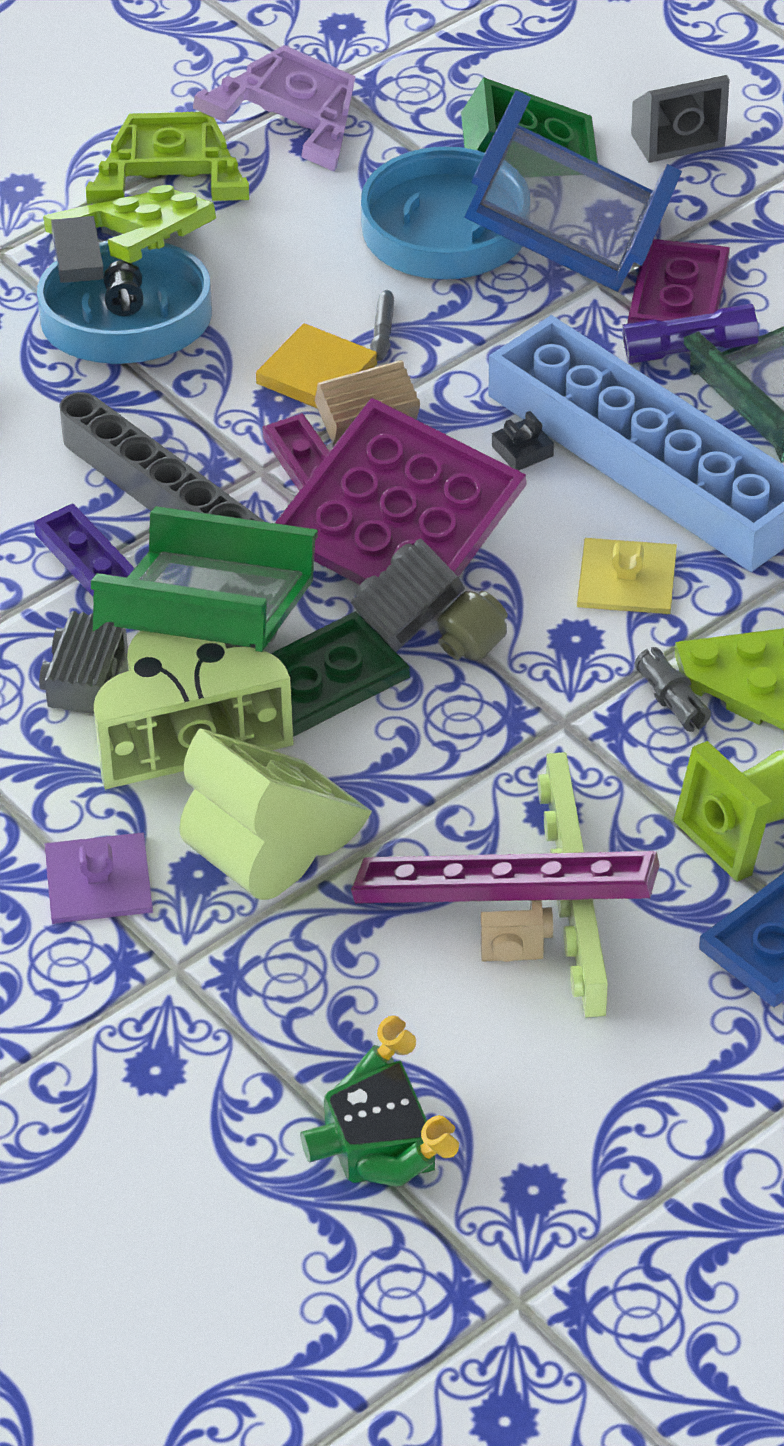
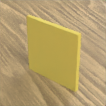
[577,538,677,614]

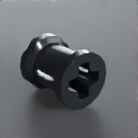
[103,260,143,316]

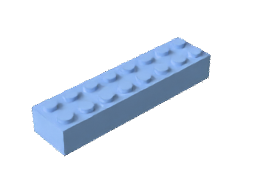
[488,315,784,572]

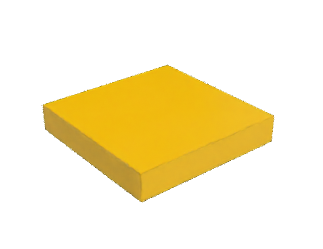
[256,323,377,409]

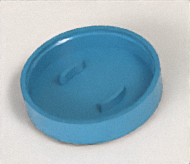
[361,147,530,279]
[37,241,212,364]

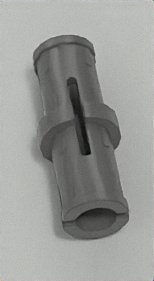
[634,647,711,732]

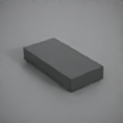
[51,216,104,283]

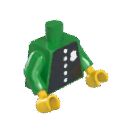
[300,1015,459,1187]

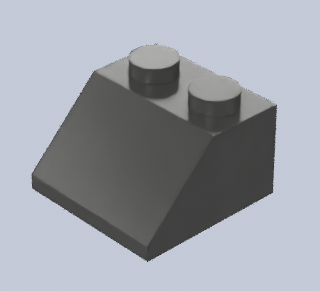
[631,75,730,163]

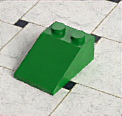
[461,77,598,178]

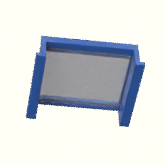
[464,90,682,292]

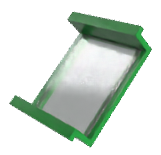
[91,506,318,652]

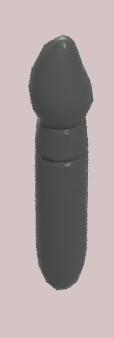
[370,290,394,361]

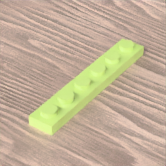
[537,752,608,1018]

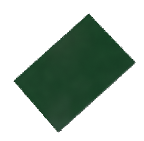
[270,611,410,737]

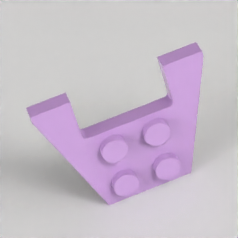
[193,45,356,171]

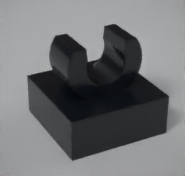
[492,411,554,471]

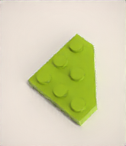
[675,628,784,730]

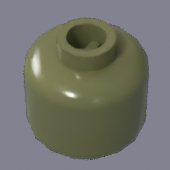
[437,591,508,661]

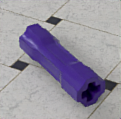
[622,304,759,364]

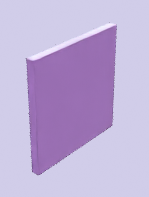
[44,832,153,924]

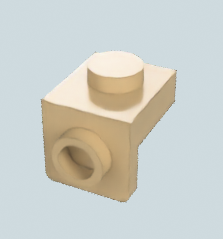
[481,900,553,962]

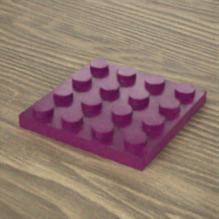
[275,397,527,585]

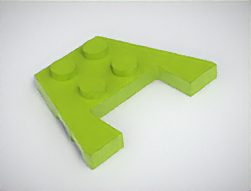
[86,112,249,204]
[43,185,216,263]

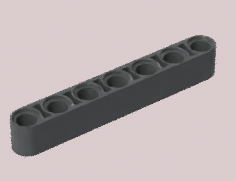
[59,392,278,587]

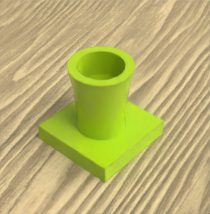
[674,741,784,882]

